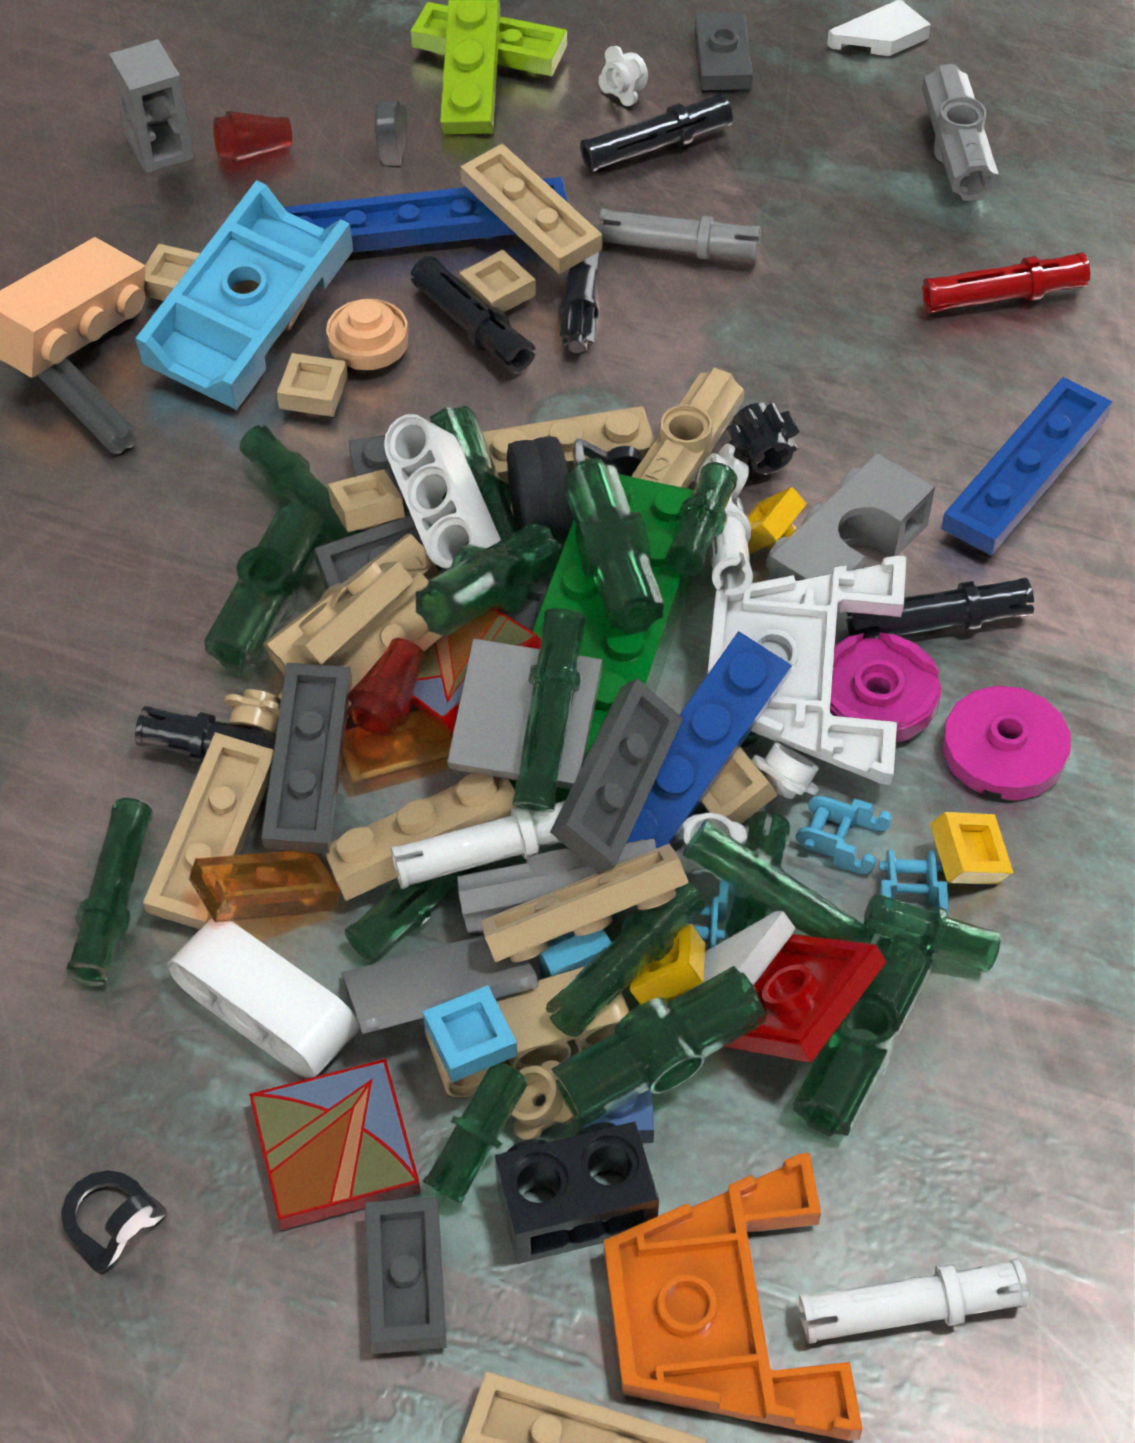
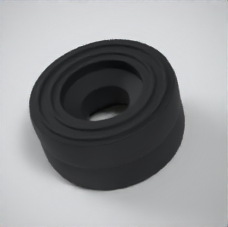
[507,436,574,548]

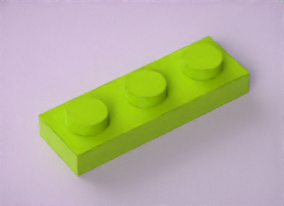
[440,0,501,134]
[410,2,567,76]

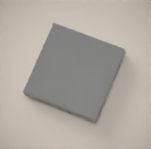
[447,639,603,789]

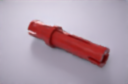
[922,252,1090,314]

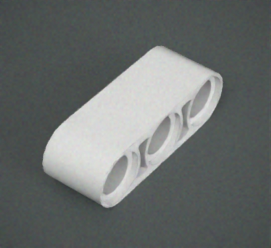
[384,414,504,582]
[167,914,360,1079]

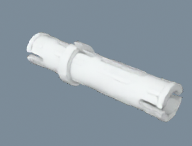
[703,492,753,596]
[390,801,565,889]
[798,1258,1029,1344]

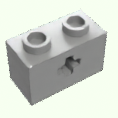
[109,39,194,173]

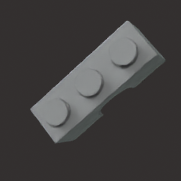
[766,453,935,617]

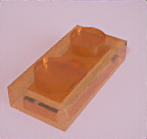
[342,710,453,796]
[189,851,341,923]

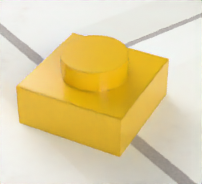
[747,487,807,554]
[929,812,1013,885]
[630,924,705,1010]

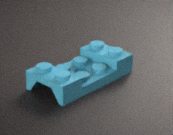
[135,180,353,410]

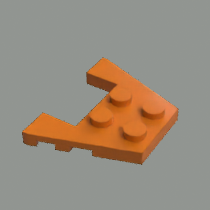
[603,1153,863,1441]

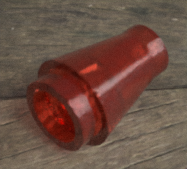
[213,111,292,164]
[347,638,425,736]

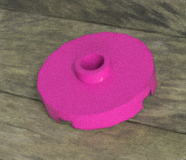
[830,633,941,742]
[942,686,1071,801]

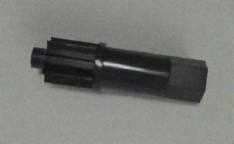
[560,252,600,353]

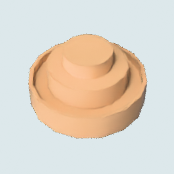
[326,299,409,370]

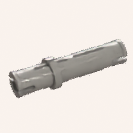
[598,208,761,261]

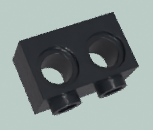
[495,1121,659,1264]

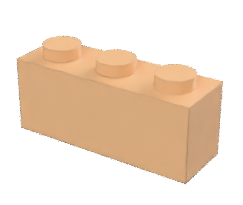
[0,237,146,378]

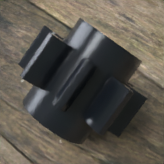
[726,403,800,474]

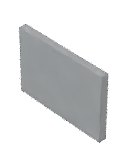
[341,935,539,1034]

